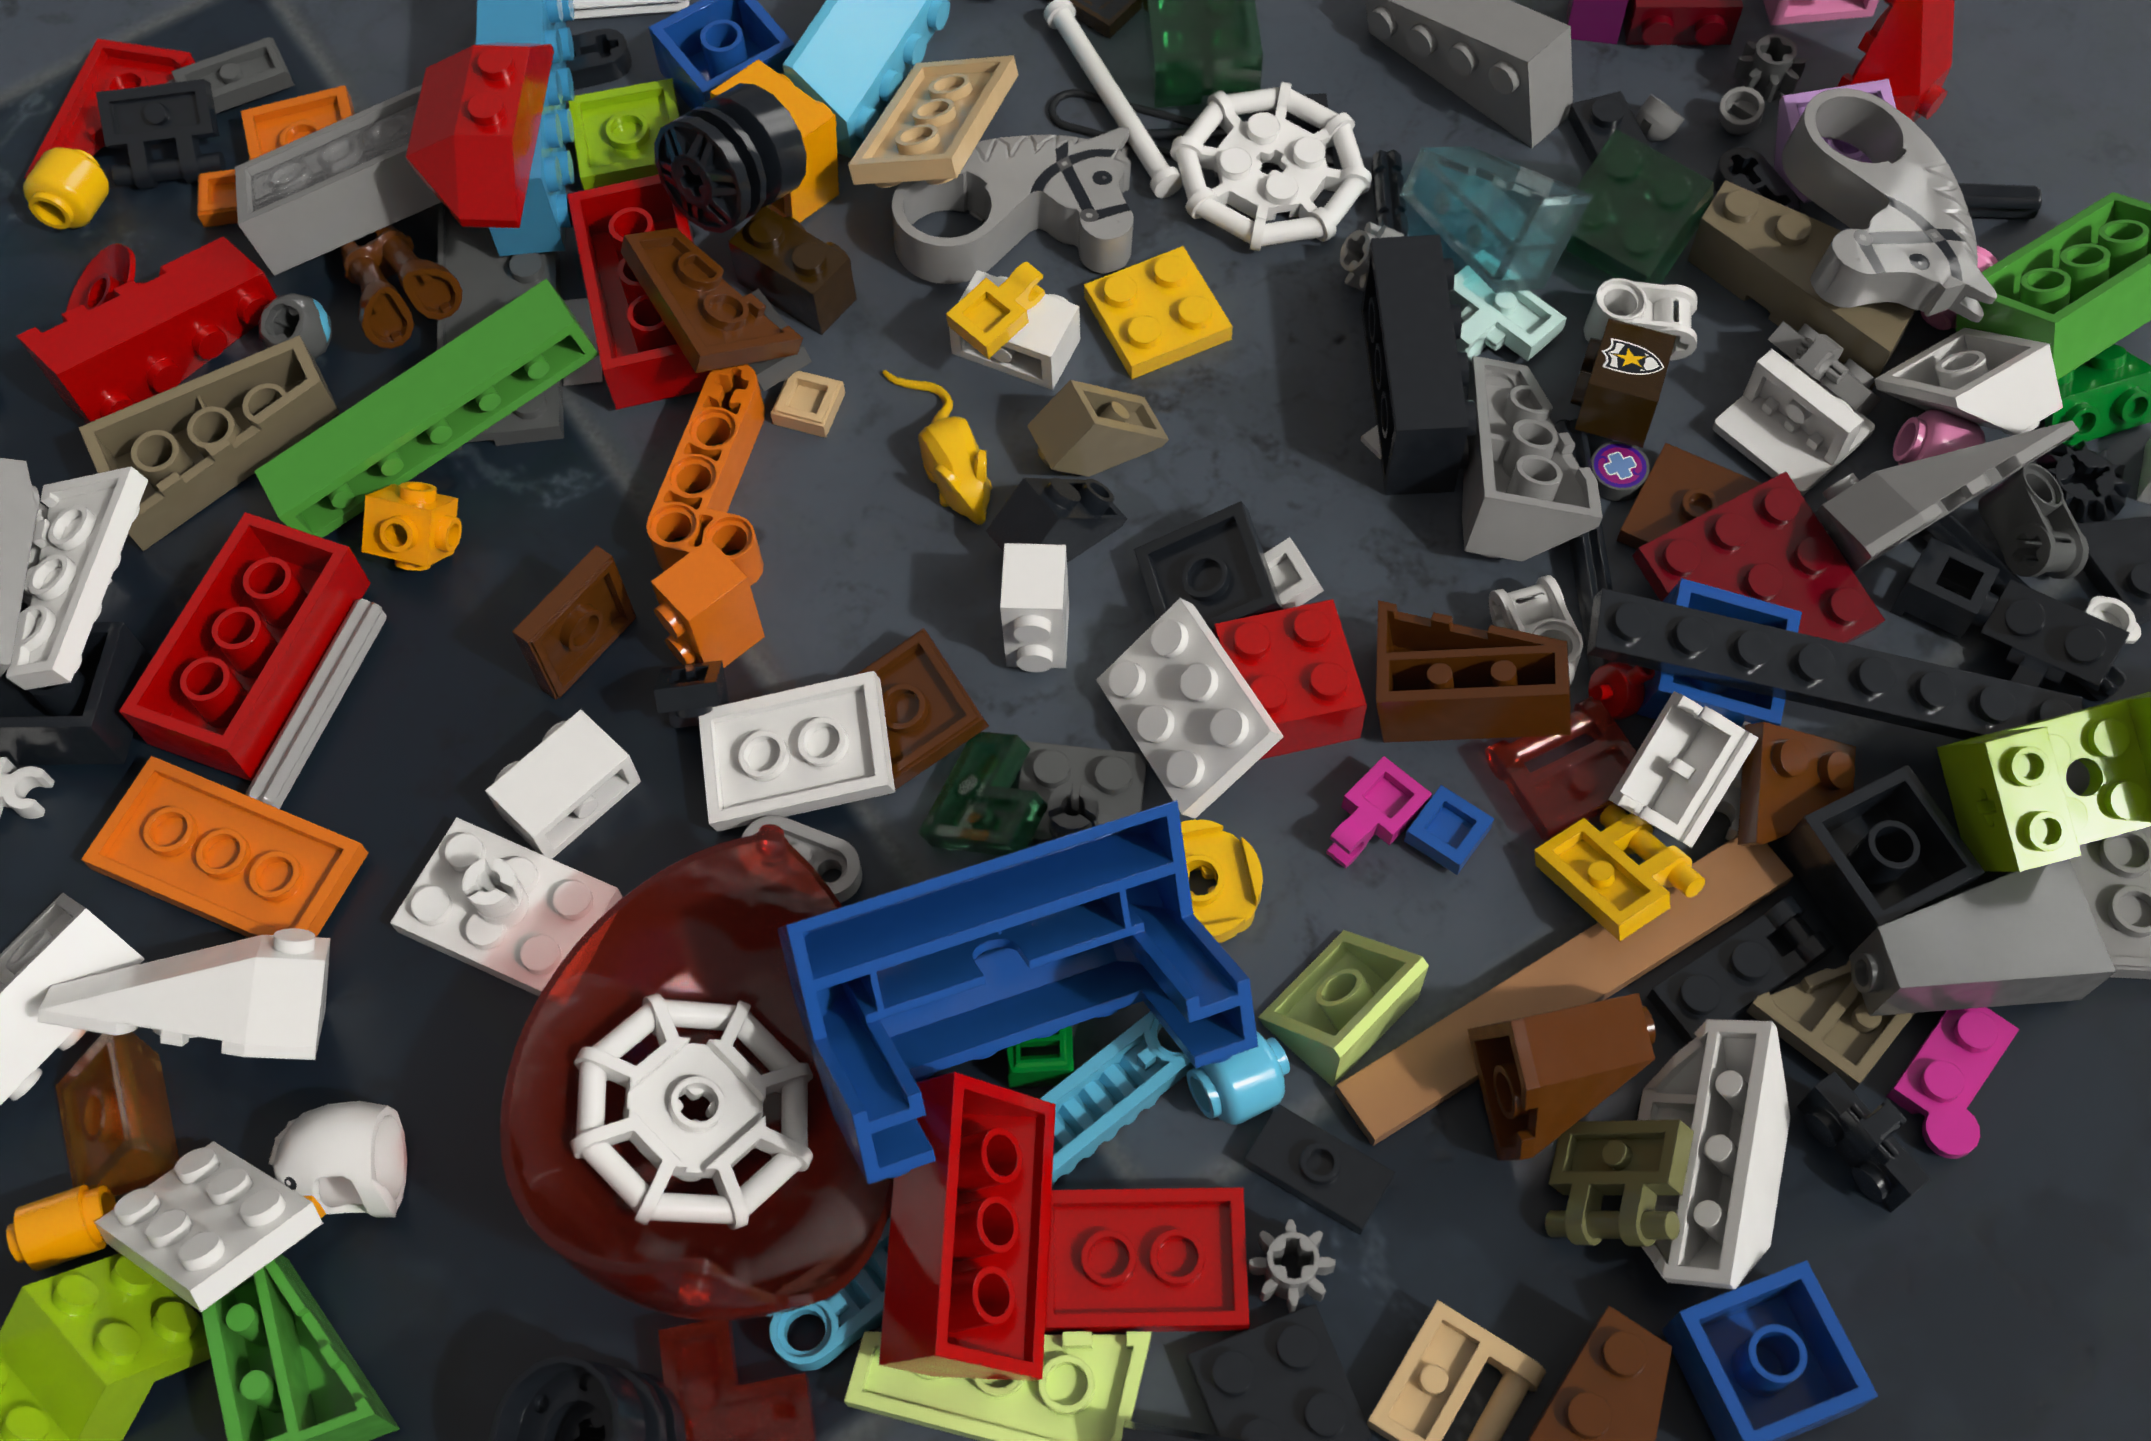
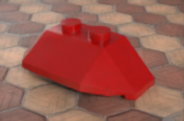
[406,43,554,228]

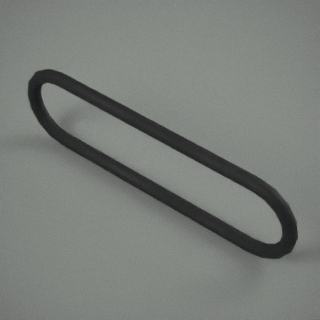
[1048,89,1224,158]

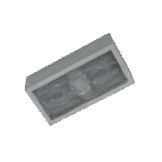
[235,85,442,276]

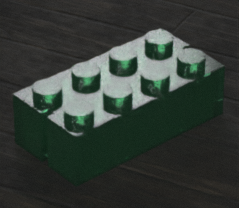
[1142,0,1263,108]

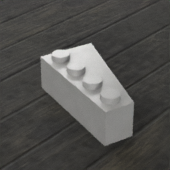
[1365,0,1573,148]

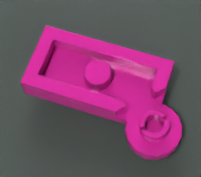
[1886,1007,2020,1159]

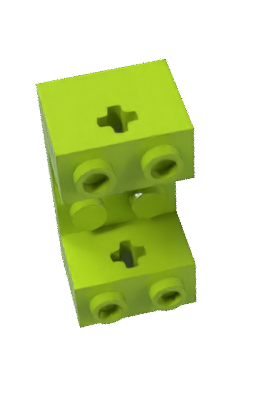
[1937,692,2151,872]

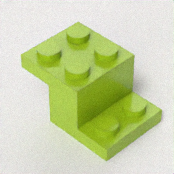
[0,1253,211,1441]

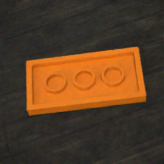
[81,756,368,938]

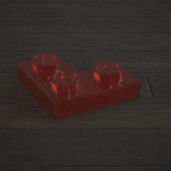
[658,1317,817,1441]

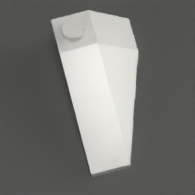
[38,928,331,1060]

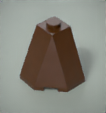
[1467,993,1656,1161]

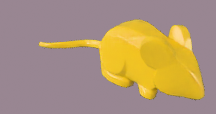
[882,370,992,525]

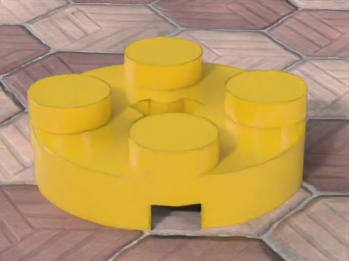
[1181,820,1263,944]

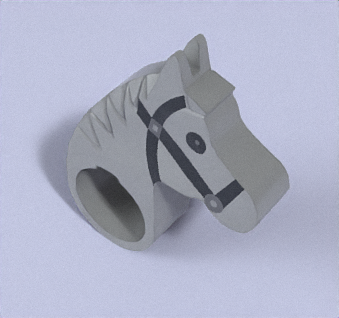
[1782,88,1997,323]
[892,127,1134,284]

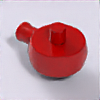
[1588,662,1655,720]

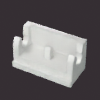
[1608,691,1759,848]

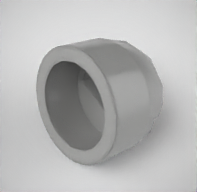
[1719,87,1765,136]
[1636,94,1685,141]

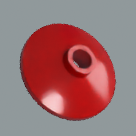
[66,243,136,312]

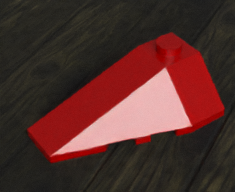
[1837,0,1955,122]

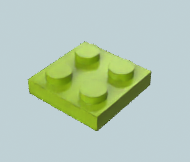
[568,78,680,190]

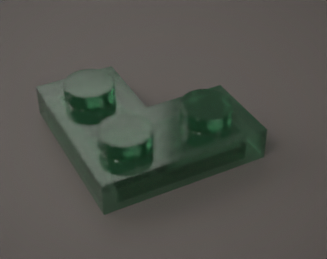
[918,732,1048,856]

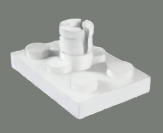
[390,817,623,1005]

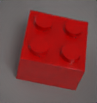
[1214,599,1367,760]

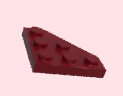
[1632,471,1885,644]

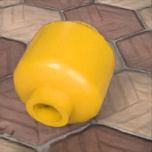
[23,147,109,229]

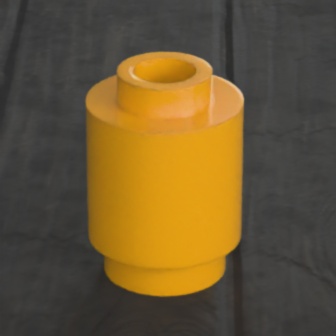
[6,1184,116,1272]

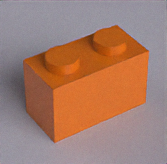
[651,538,765,668]

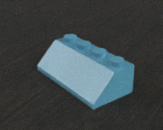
[783,0,950,158]

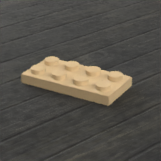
[848,55,1018,188]

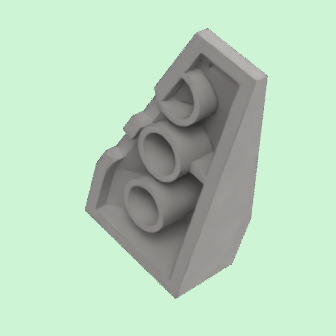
[1815,420,2079,572]

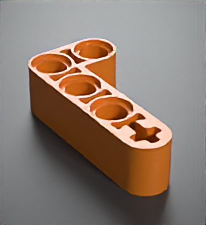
[646,364,766,586]

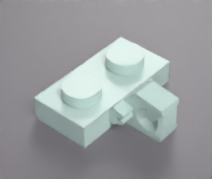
[1449,255,1567,362]

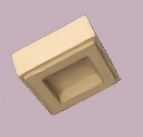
[771,370,845,438]

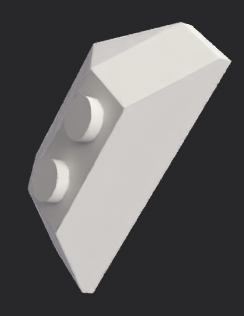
[1637,1019,1790,1290]

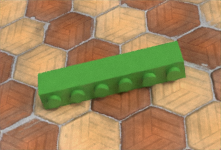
[254,278,599,538]

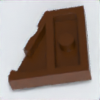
[1738,722,1856,846]

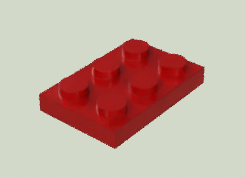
[1045,1187,1249,1333]

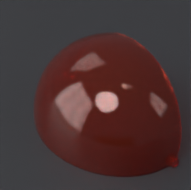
[500,824,894,1321]

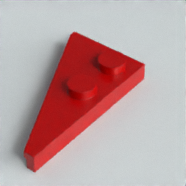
[24,38,195,180]

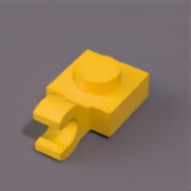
[946,261,1045,359]

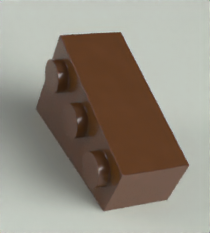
[1376,600,1572,743]
[1524,1306,1672,1441]

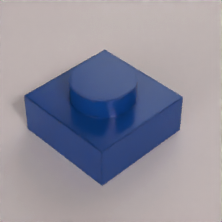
[1404,785,1494,875]

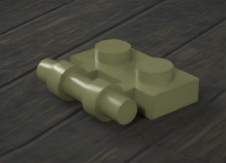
[1545,1119,1694,1247]

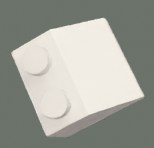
[1874,328,2063,435]

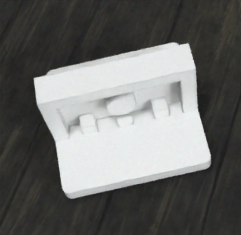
[1712,349,1875,496]

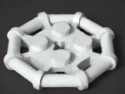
[1170,82,1372,251]
[570,993,813,1230]

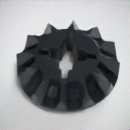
[2035,440,2131,523]

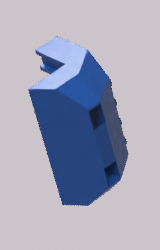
[777,800,1258,1185]

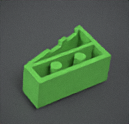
[202,1254,400,1441]

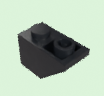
[986,477,1127,563]

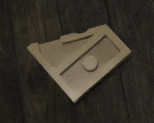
[1746,959,1914,1091]

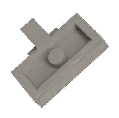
[1768,321,1882,416]

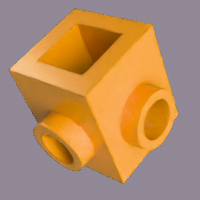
[362,482,462,571]

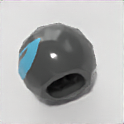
[258,293,333,360]

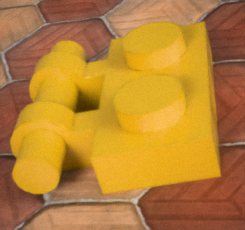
[1534,804,1705,942]

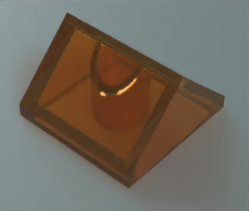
[56,1032,179,1196]

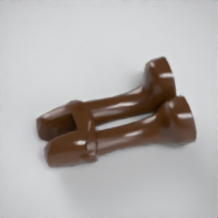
[340,224,462,348]

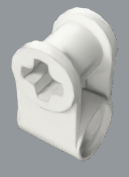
[1583,278,1697,360]
[1489,575,1583,686]

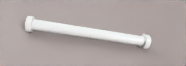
[1043,0,1183,198]

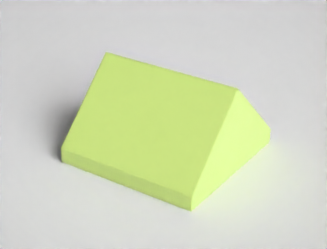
[1258,930,1429,1087]

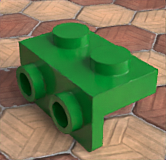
[2045,344,2151,447]

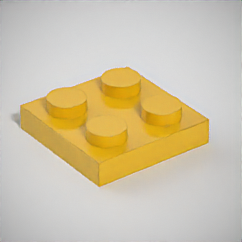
[1084,246,1233,380]

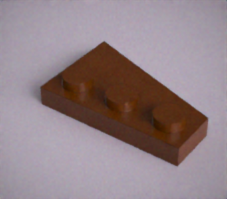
[620,228,803,373]

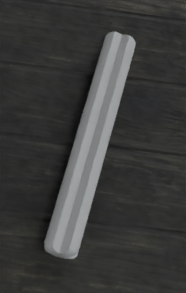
[246,598,386,809]

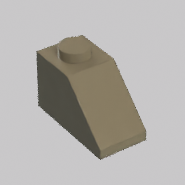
[1027,380,1169,477]

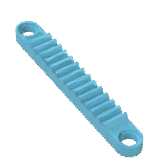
[770,1011,1193,1371]

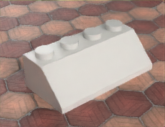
[0,893,144,1105]

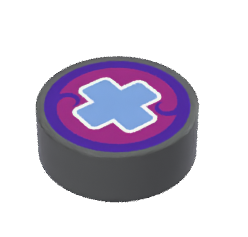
[1591,441,1650,501]

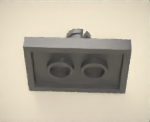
[1008,741,1148,854]

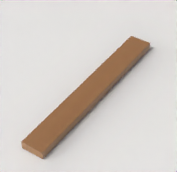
[1335,836,1794,1146]

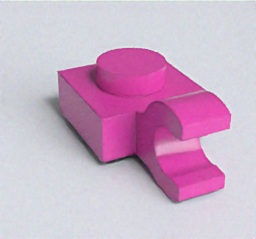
[1326,756,1432,868]

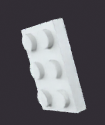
[1096,598,1284,819]
[698,671,895,832]
[94,1141,323,1312]

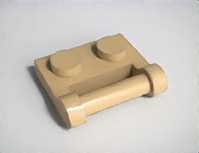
[1367,1300,1546,1441]

